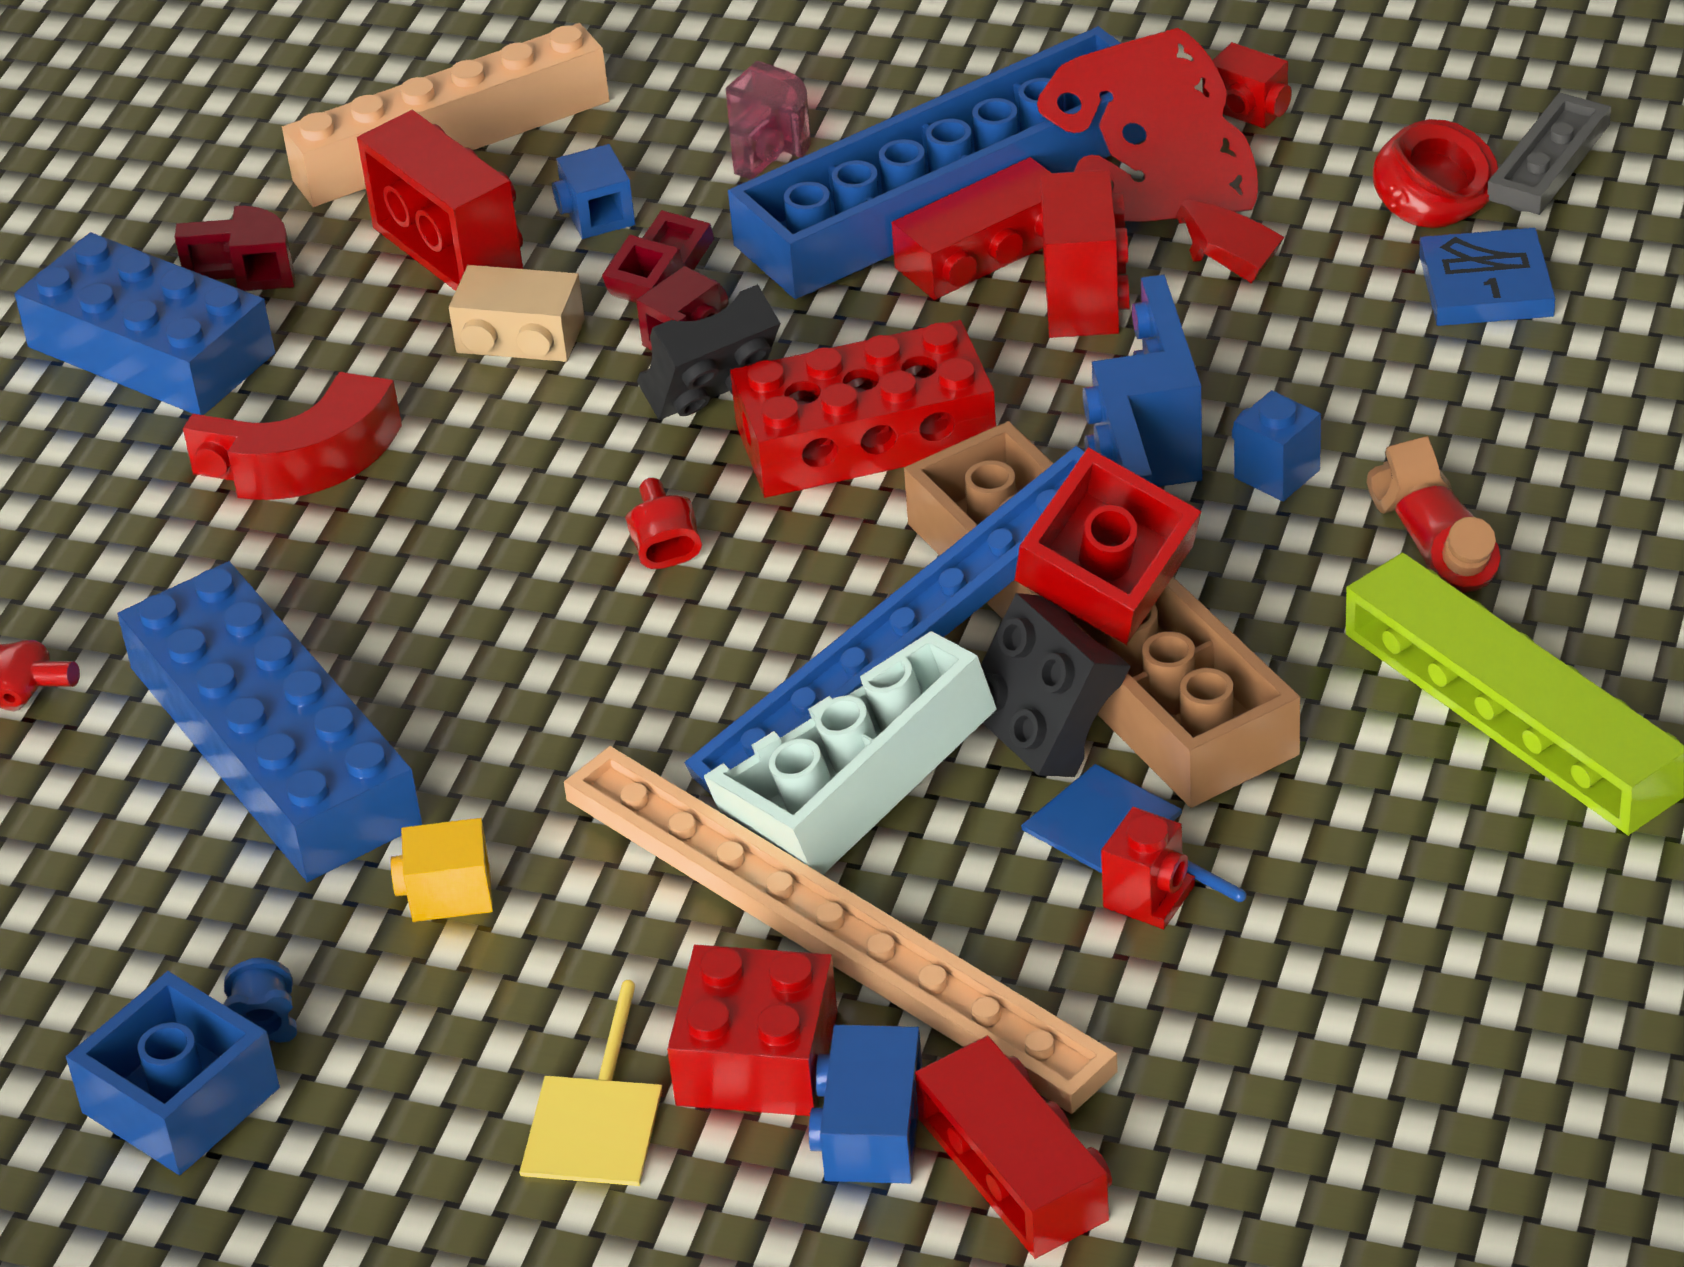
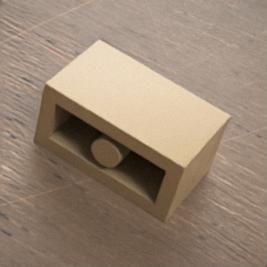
[449,265,585,362]

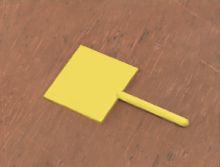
[520,980,662,1186]

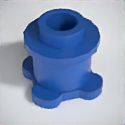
[223,958,297,1043]

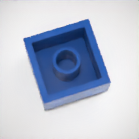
[66,971,280,1176]

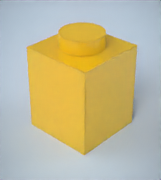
[391,818,493,922]

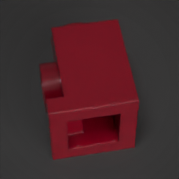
[636,266,729,351]

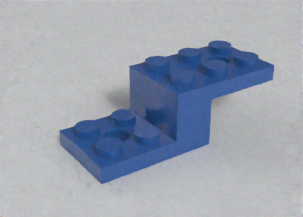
[1083,274,1202,487]

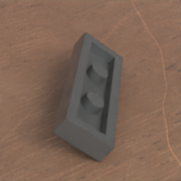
[1488,92,1611,215]

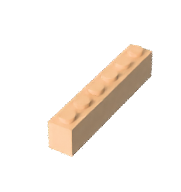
[282,23,610,207]

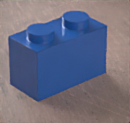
[809,1025,923,1184]

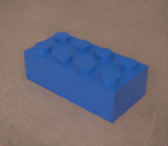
[14,232,275,415]

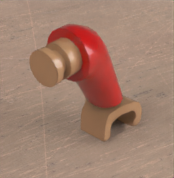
[1366,436,1501,593]

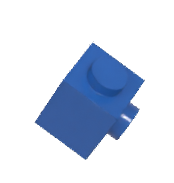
[552,144,635,239]
[1232,390,1321,502]

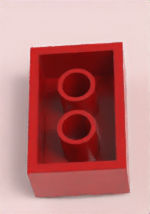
[357,110,523,291]

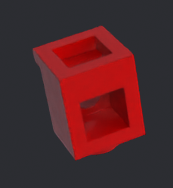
[1202,42,1292,129]
[1101,807,1195,930]

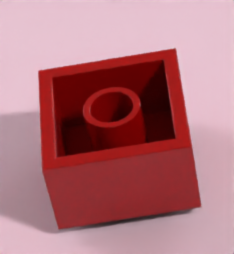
[1040,170,1130,338]
[1014,447,1202,645]
[667,944,838,1116]

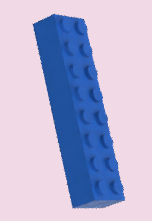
[728,26,1147,299]

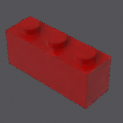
[891,157,1051,300]
[915,1035,1112,1259]

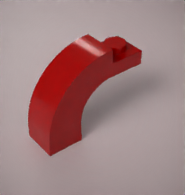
[183,372,402,500]

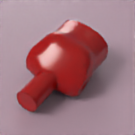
[625,478,702,569]
[0,640,80,712]

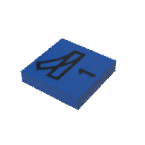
[1419,228,1555,326]

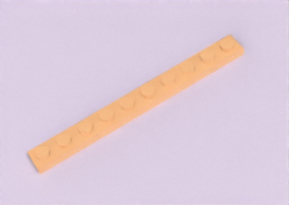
[564,746,1118,1114]

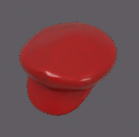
[1373,119,1498,228]

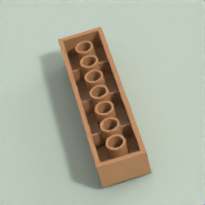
[904,421,1300,808]

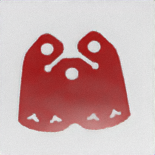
[1037,28,1258,222]

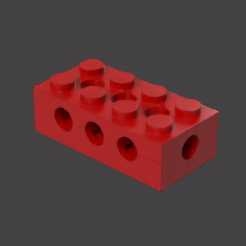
[730,320,996,498]

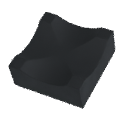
[637,284,781,420]
[981,593,1131,777]

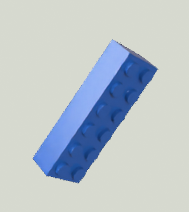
[117,561,422,882]

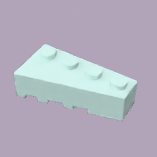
[704,631,997,874]

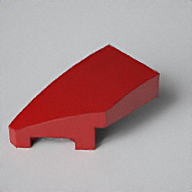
[1176,199,1284,284]

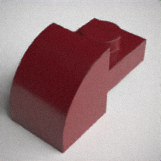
[174,206,295,291]
[602,210,715,303]

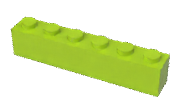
[1346,552,1684,836]

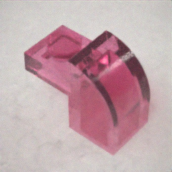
[725,61,811,180]

